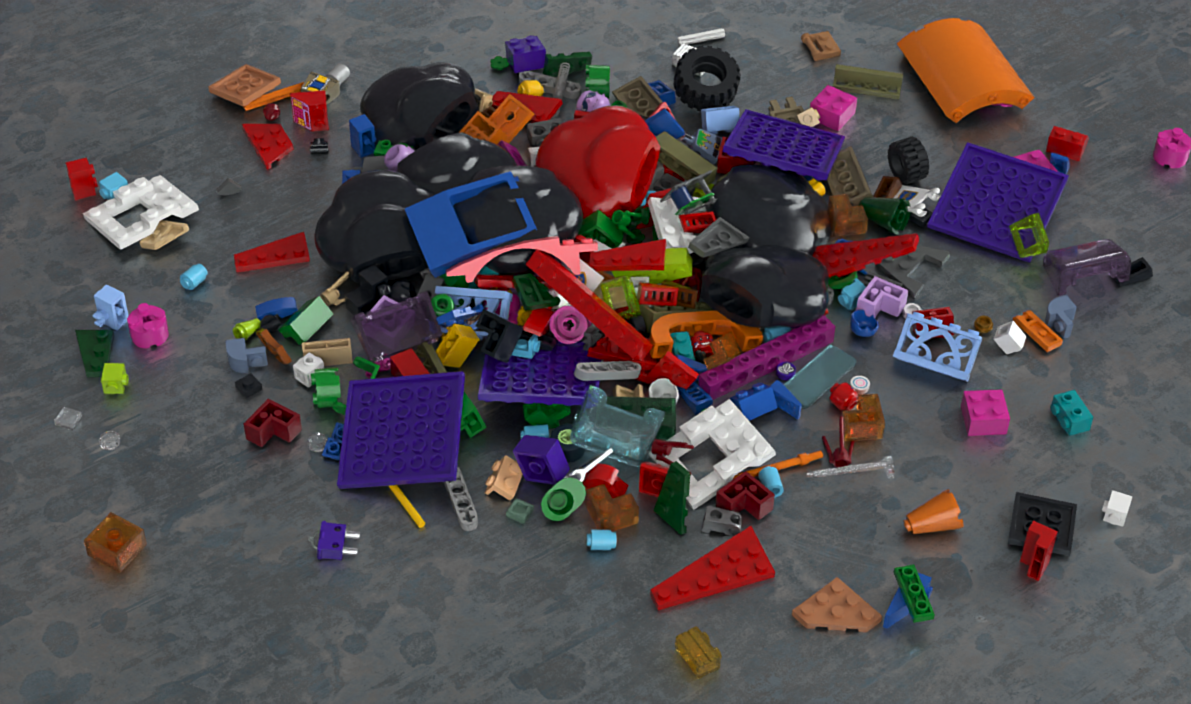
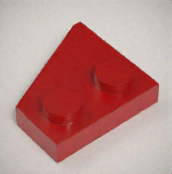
[647,351,699,389]

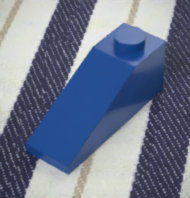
[883,573,933,628]

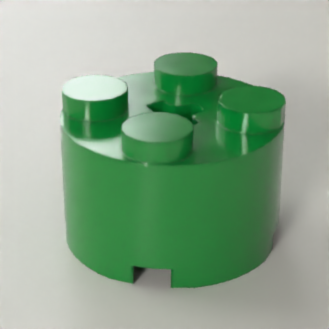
[586,65,610,99]
[311,367,341,408]

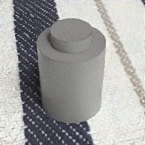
[326,63,350,85]

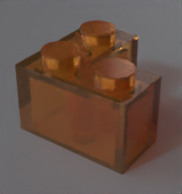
[828,194,868,237]
[842,394,885,441]
[585,484,639,532]

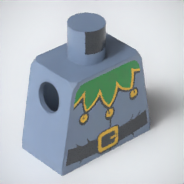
[681,129,722,165]

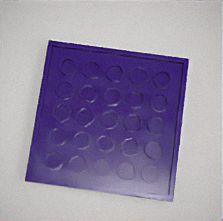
[722,109,845,180]
[927,142,1069,263]
[478,341,601,407]
[337,371,465,489]

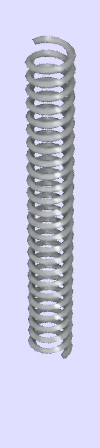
[551,63,570,120]

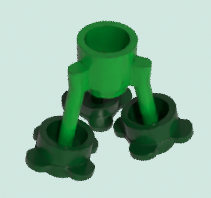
[612,206,650,245]

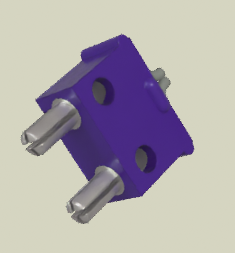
[309,521,360,560]

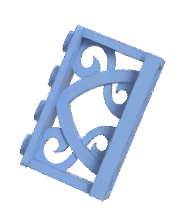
[431,286,513,341]
[893,311,983,382]

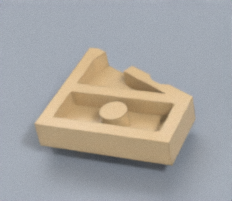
[139,220,190,250]

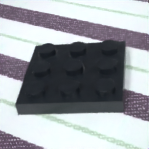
[1008,492,1077,556]

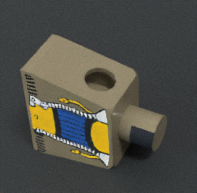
[301,71,340,105]

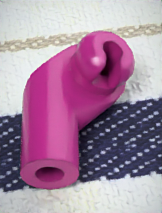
[365,358,391,379]

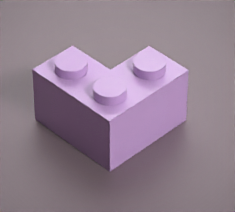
[856,276,908,318]

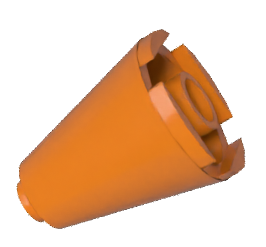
[903,489,964,534]

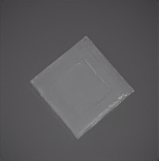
[54,407,82,430]

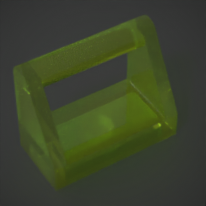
[1009,213,1049,258]
[600,276,641,319]

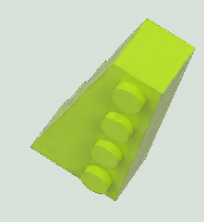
[611,248,693,291]

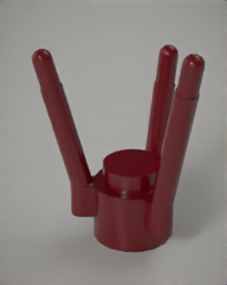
[679,267,702,302]
[822,416,854,468]
[651,439,694,476]

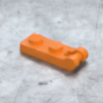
[1013,310,1063,352]

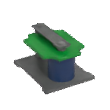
[660,170,718,215]

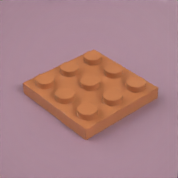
[208,64,281,107]

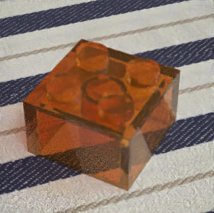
[84,512,147,573]

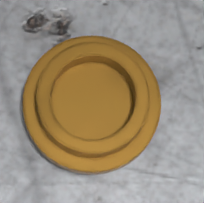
[974,315,993,333]

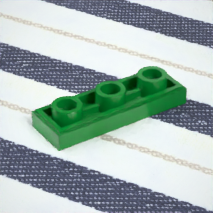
[893,564,935,623]

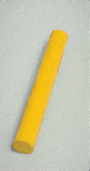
[388,485,425,528]

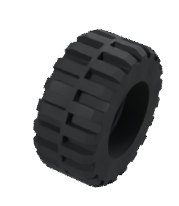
[673,46,741,112]

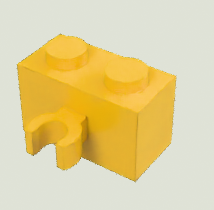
[436,324,480,368]

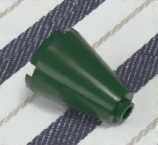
[859,197,911,234]

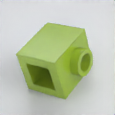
[101,363,129,394]

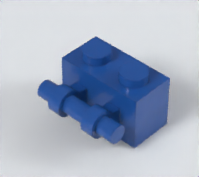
[729,383,778,421]

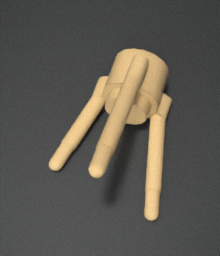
[320,271,349,307]

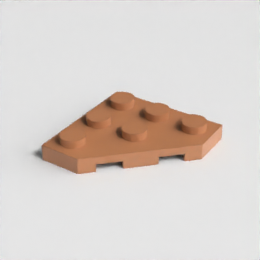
[792,577,883,632]

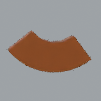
[256,329,292,365]

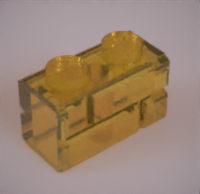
[675,626,722,679]

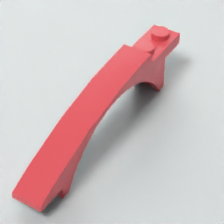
[446,236,598,283]

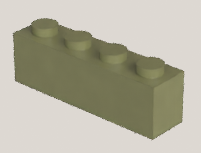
[656,131,717,190]

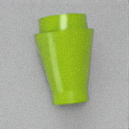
[233,318,260,340]

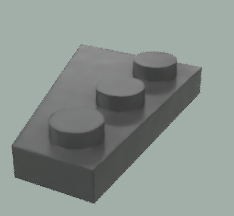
[688,217,749,258]

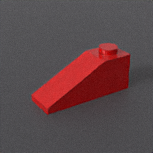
[523,306,556,336]

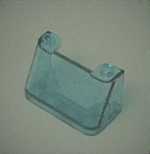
[570,385,665,467]

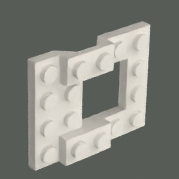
[83,175,199,250]
[648,197,712,257]
[648,399,776,510]

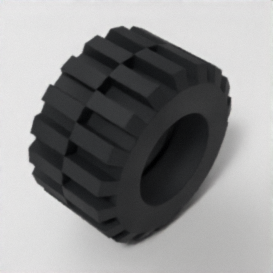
[887,136,929,185]

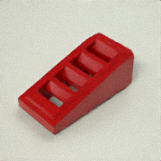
[679,211,716,233]
[637,282,679,306]

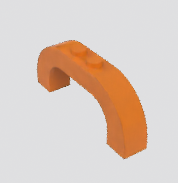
[649,311,763,358]

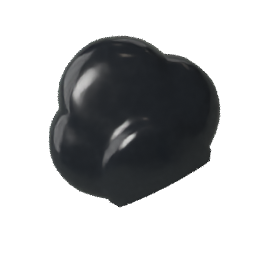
[360,62,478,151]
[397,132,517,194]
[705,165,834,256]
[453,166,583,276]
[314,169,436,283]
[700,245,829,328]

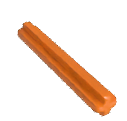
[243,82,304,111]

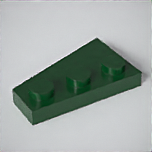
[75,330,114,377]
[653,461,691,535]

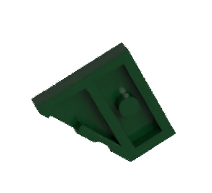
[512,273,561,311]

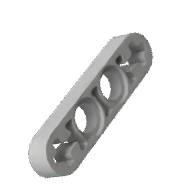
[519,71,581,99]
[574,361,642,381]
[444,467,478,531]

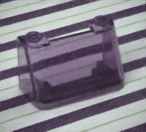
[1043,239,1131,295]
[351,291,443,363]

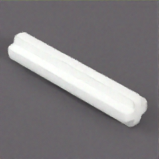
[678,28,725,46]

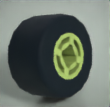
[550,424,586,462]

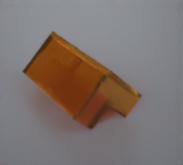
[703,332,741,370]

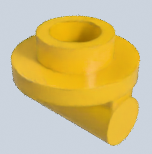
[517,306,533,326]

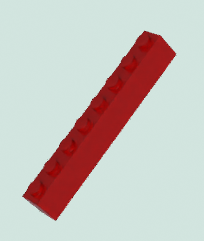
[526,250,654,360]

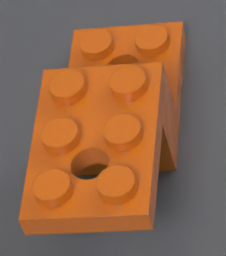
[459,94,535,144]

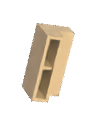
[302,338,353,366]

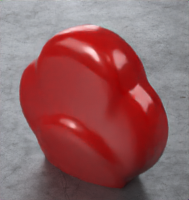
[536,106,660,220]

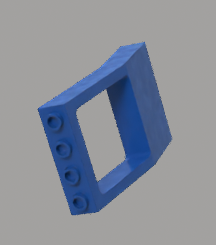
[405,171,537,278]

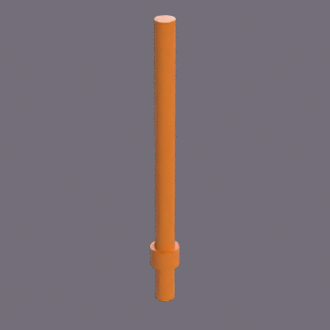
[733,450,823,480]

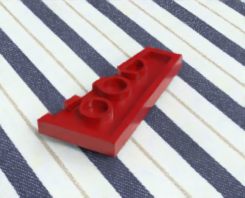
[492,91,563,123]
[234,232,310,273]
[589,239,667,271]

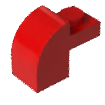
[582,464,629,503]

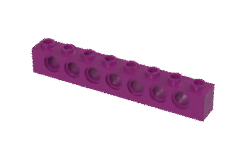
[699,315,836,400]

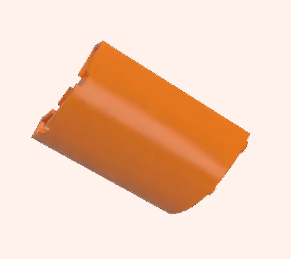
[897,18,1035,123]

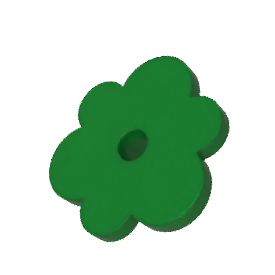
[490,56,509,70]

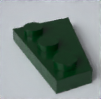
[543,52,593,78]

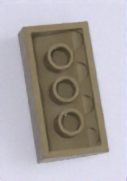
[612,76,675,120]
[827,146,873,209]

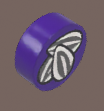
[776,362,796,381]

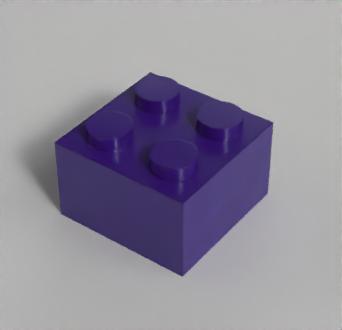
[505,35,546,73]
[513,435,570,485]

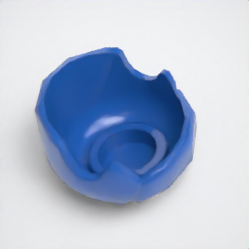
[850,310,879,337]

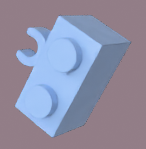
[701,106,740,134]
[93,284,129,331]

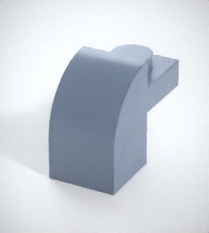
[1045,295,1077,339]
[225,338,268,373]

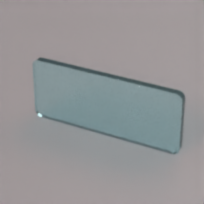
[784,345,857,408]

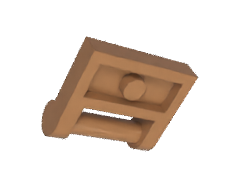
[801,31,841,61]

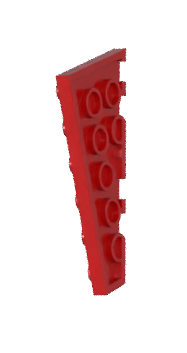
[813,233,919,277]
[650,526,775,610]

